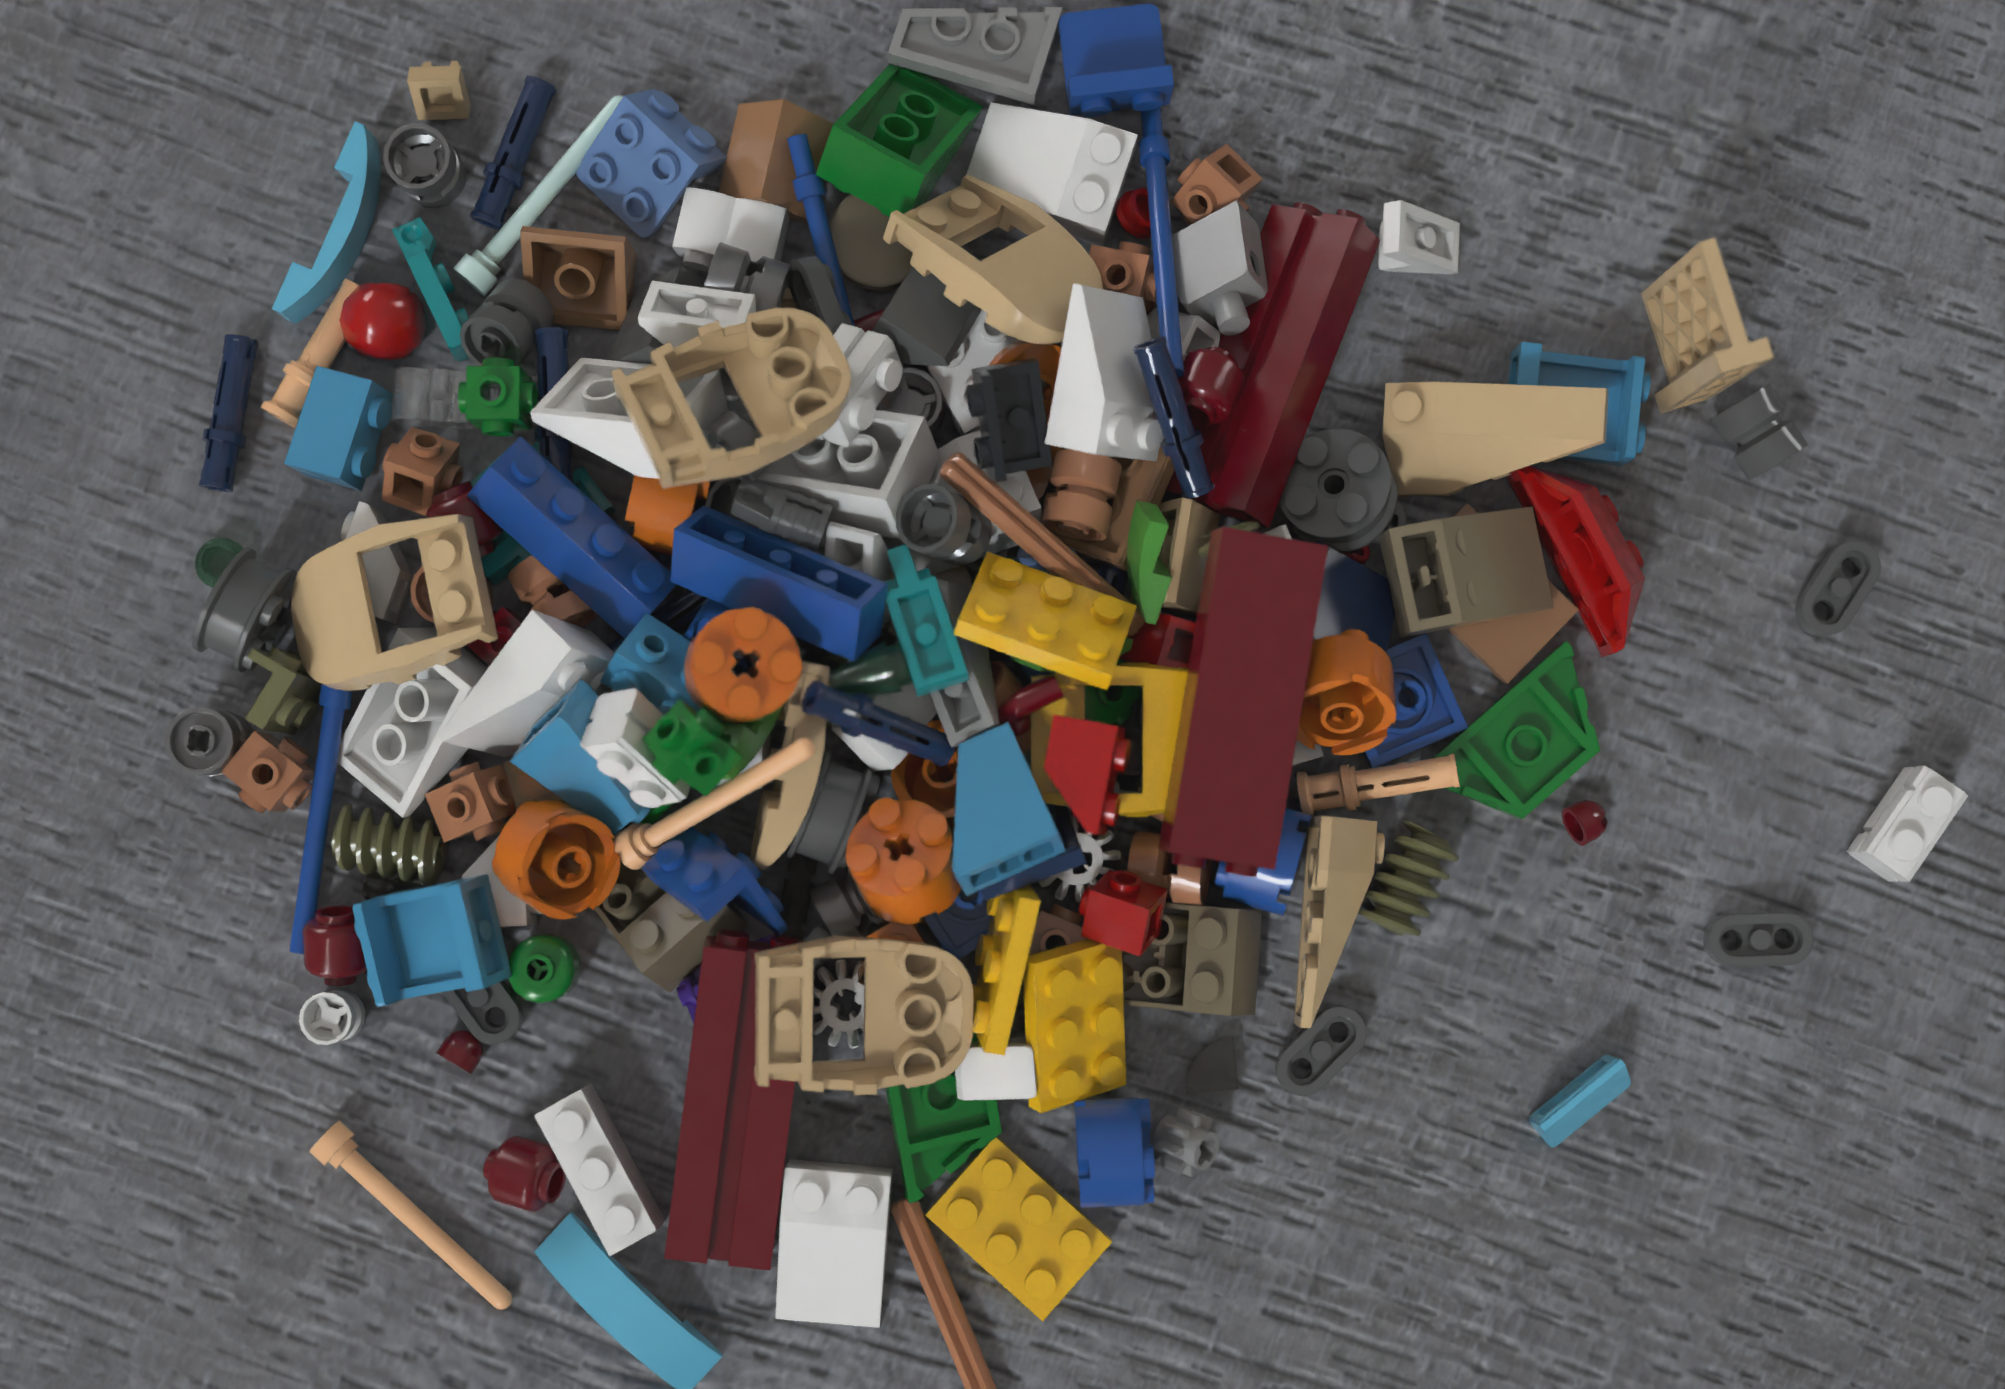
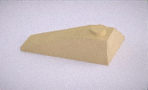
[1382,382,1609,496]
[1294,816,1385,1028]

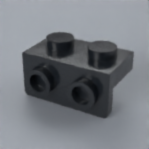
[966,358,1052,482]

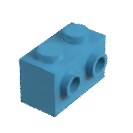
[284,366,393,491]
[600,612,735,715]

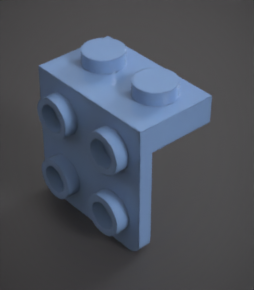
[576,89,727,238]

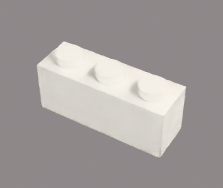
[534,1083,665,1257]

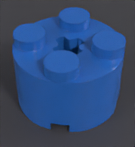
[1215,807,1312,916]
[1075,1097,1155,1208]

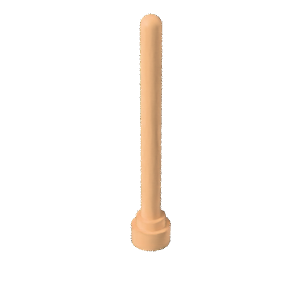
[614,738,816,870]
[309,1120,512,1310]

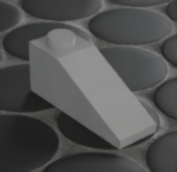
[930,579,999,747]

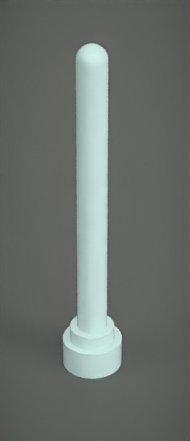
[453,95,623,296]

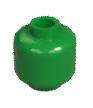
[508,933,581,1003]

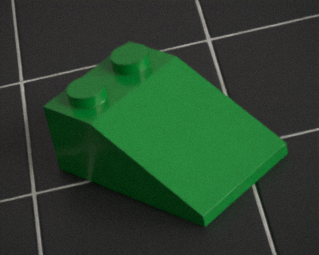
[816,64,983,217]

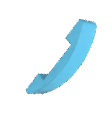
[272,121,381,324]
[534,1211,723,1389]

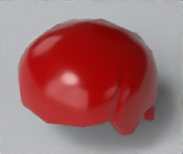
[339,283,427,360]

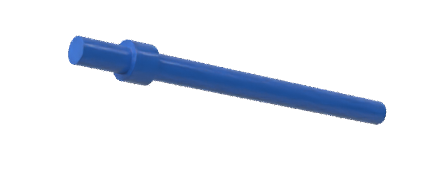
[1138,108,1184,378]
[787,134,855,326]
[289,684,353,954]

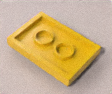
[953,551,1137,690]
[972,884,1041,1056]
[1023,939,1126,1113]
[925,1136,1112,1322]

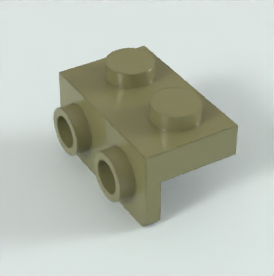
[245,646,321,735]

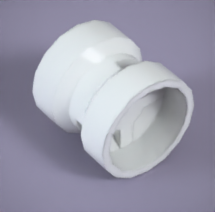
[299,989,366,1045]

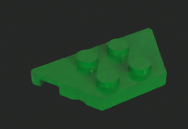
[1430,641,1600,819]
[886,1032,1002,1203]

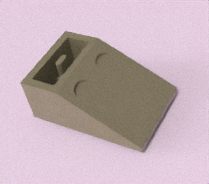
[1379,506,1554,638]
[595,818,748,993]
[1122,902,1262,1016]

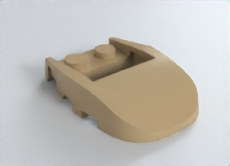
[883,175,1103,344]
[611,308,851,488]
[291,514,498,691]
[750,660,829,870]
[754,936,973,1095]

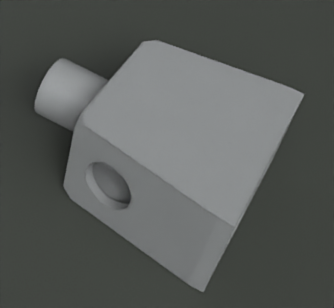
[1151,200,1268,336]

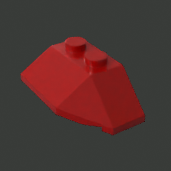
[1506,466,1645,657]

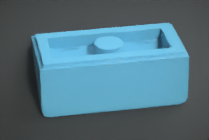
[1528,1054,1631,1148]

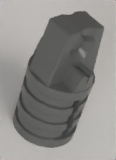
[731,479,833,550]

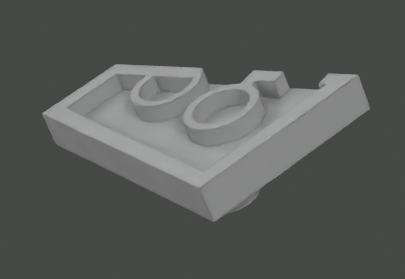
[888,7,1063,105]

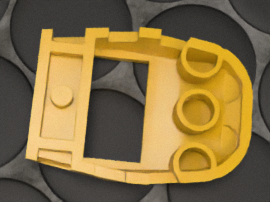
[1031,662,1188,817]

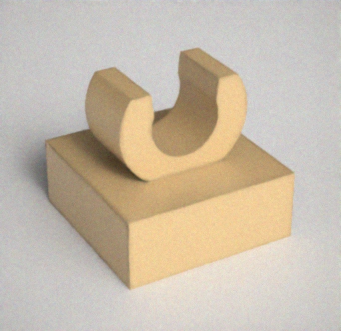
[407,61,471,120]

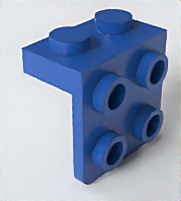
[1058,3,1174,117]
[642,827,789,936]

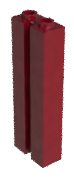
[1165,202,1381,528]
[1158,527,1329,877]
[664,930,802,1270]

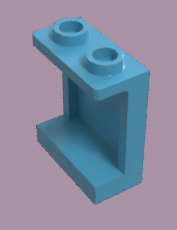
[1508,342,1651,466]
[353,874,512,1007]

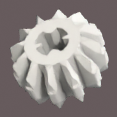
[1039,814,1121,903]
[813,959,864,1048]

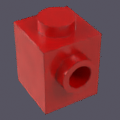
[1079,870,1168,957]

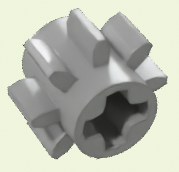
[1153,1108,1219,1177]

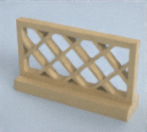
[1641,238,1774,414]

